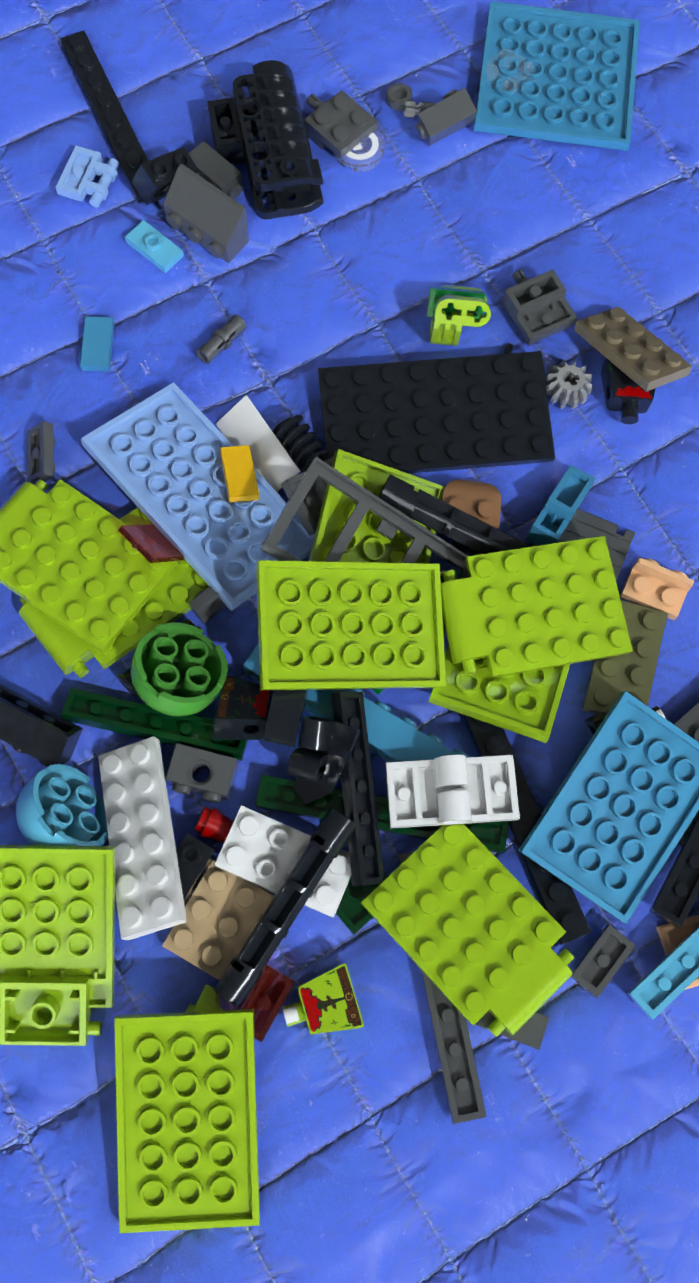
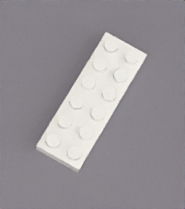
[98,736,187,941]

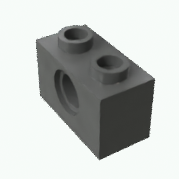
[165,743,239,803]

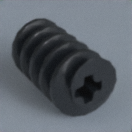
[272,415,330,473]

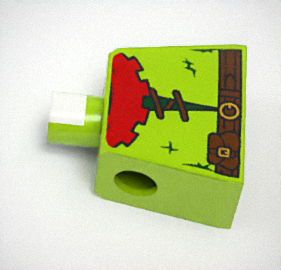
[282,963,364,1035]

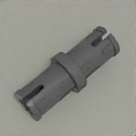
[196,315,246,364]

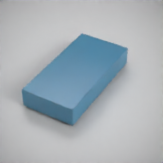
[80,317,115,372]

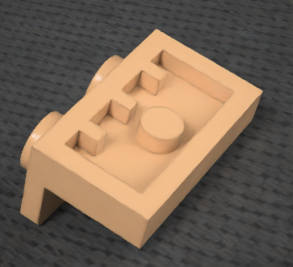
[620,558,694,620]

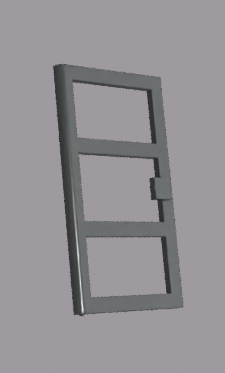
[260,457,469,635]

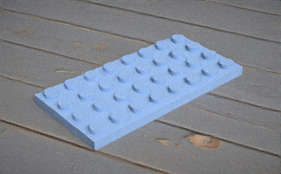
[81,382,315,611]

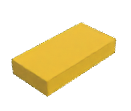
[220,445,259,503]

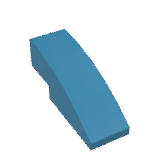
[525,465,596,546]

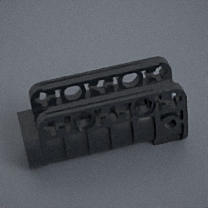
[233,60,324,219]

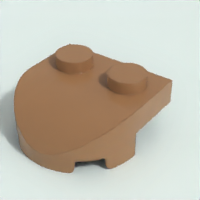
[442,479,501,529]

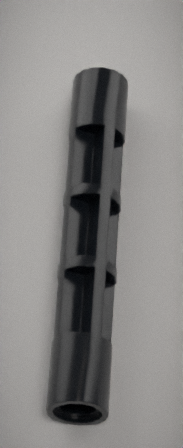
[379,474,531,554]
[214,807,358,1007]

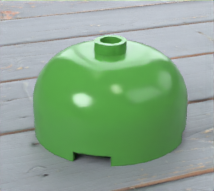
[130,622,228,716]

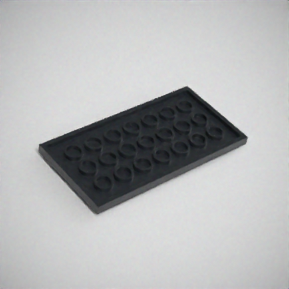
[318,351,555,474]

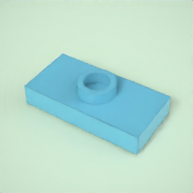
[125,220,184,273]

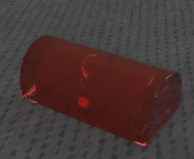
[240,965,295,1042]

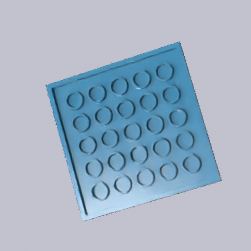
[474,1,640,151]

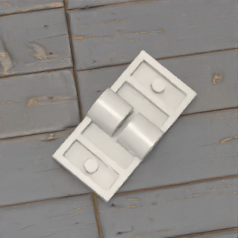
[385,755,520,828]
[214,805,351,918]

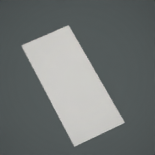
[216,395,300,492]

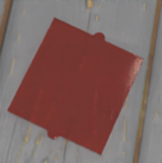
[118,524,184,563]

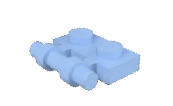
[55,146,119,208]

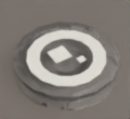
[334,129,385,172]

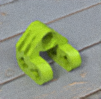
[429,285,491,346]

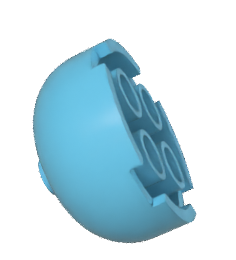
[16,764,108,846]

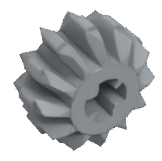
[545,360,593,410]

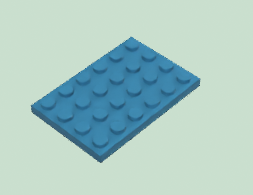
[518,691,699,924]

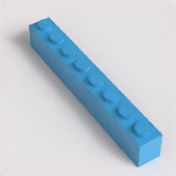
[243,643,469,762]

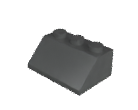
[164,164,249,264]

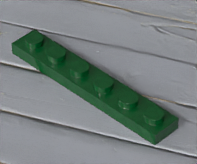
[61,688,248,761]

